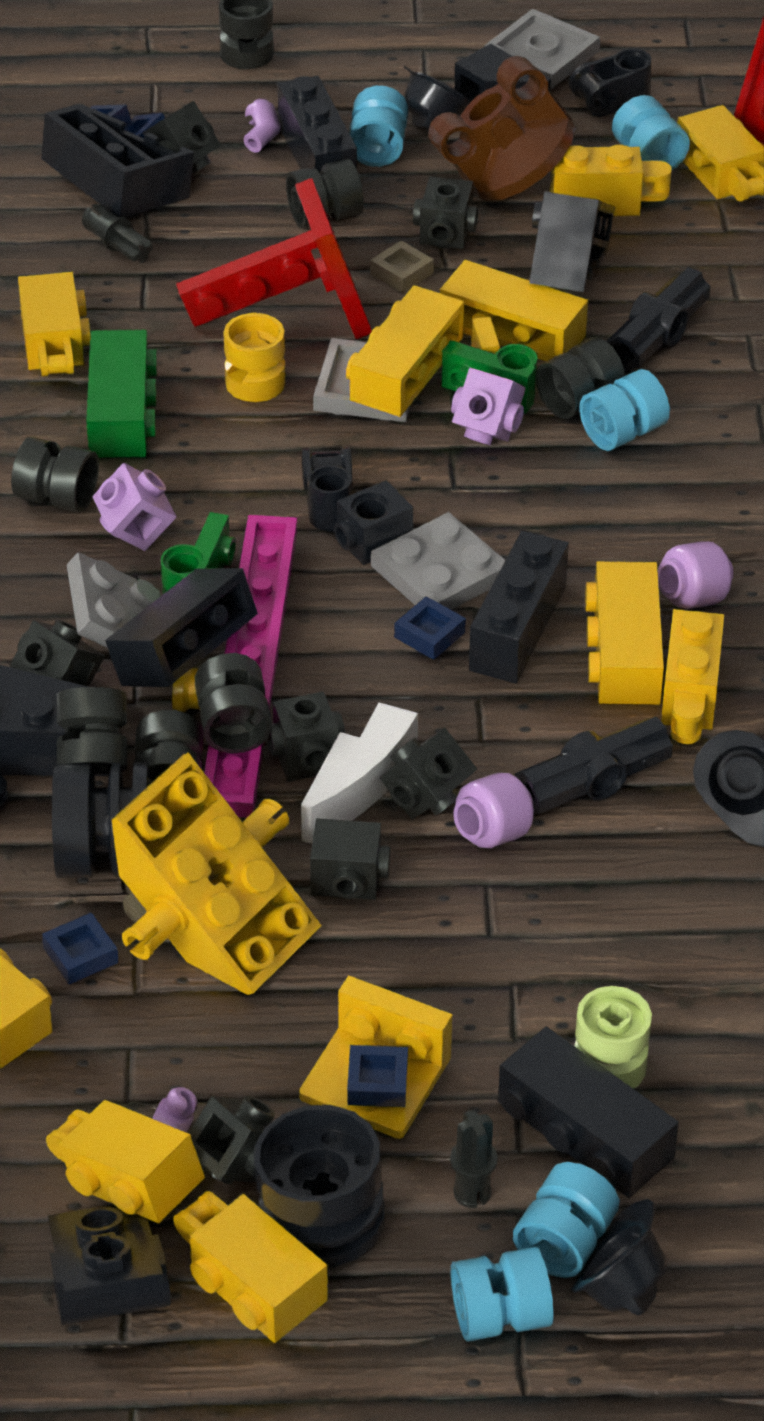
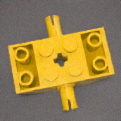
[111,752,322,995]

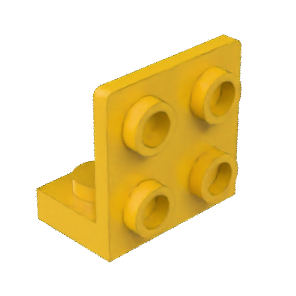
[299,975,453,1139]

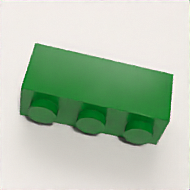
[86,330,157,458]

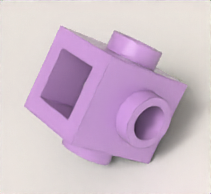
[451,368,526,446]
[92,462,176,551]

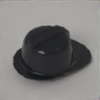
[404,66,470,128]
[693,729,764,847]
[571,1199,668,1316]

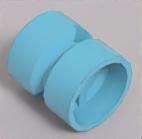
[349,86,408,167]
[612,95,690,170]
[579,369,670,451]
[513,1162,620,1278]
[450,1247,554,1342]

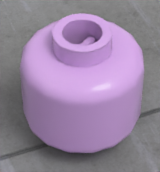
[657,541,733,609]
[453,773,534,848]

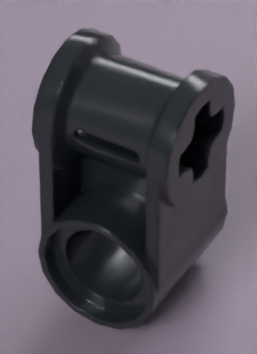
[569,48,652,117]
[301,445,352,531]

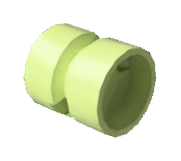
[575,986,652,1089]

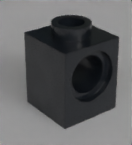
[334,480,413,565]

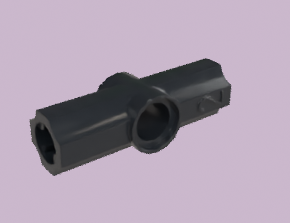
[606,267,711,373]
[515,717,673,814]

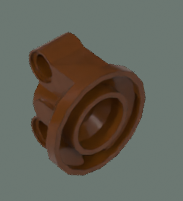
[428,56,575,201]

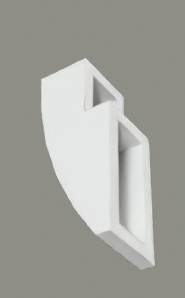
[301,703,418,844]

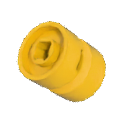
[223,313,286,402]

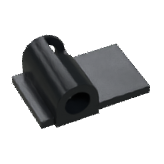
[48,1204,171,1325]

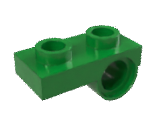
[442,340,537,414]
[161,512,236,595]

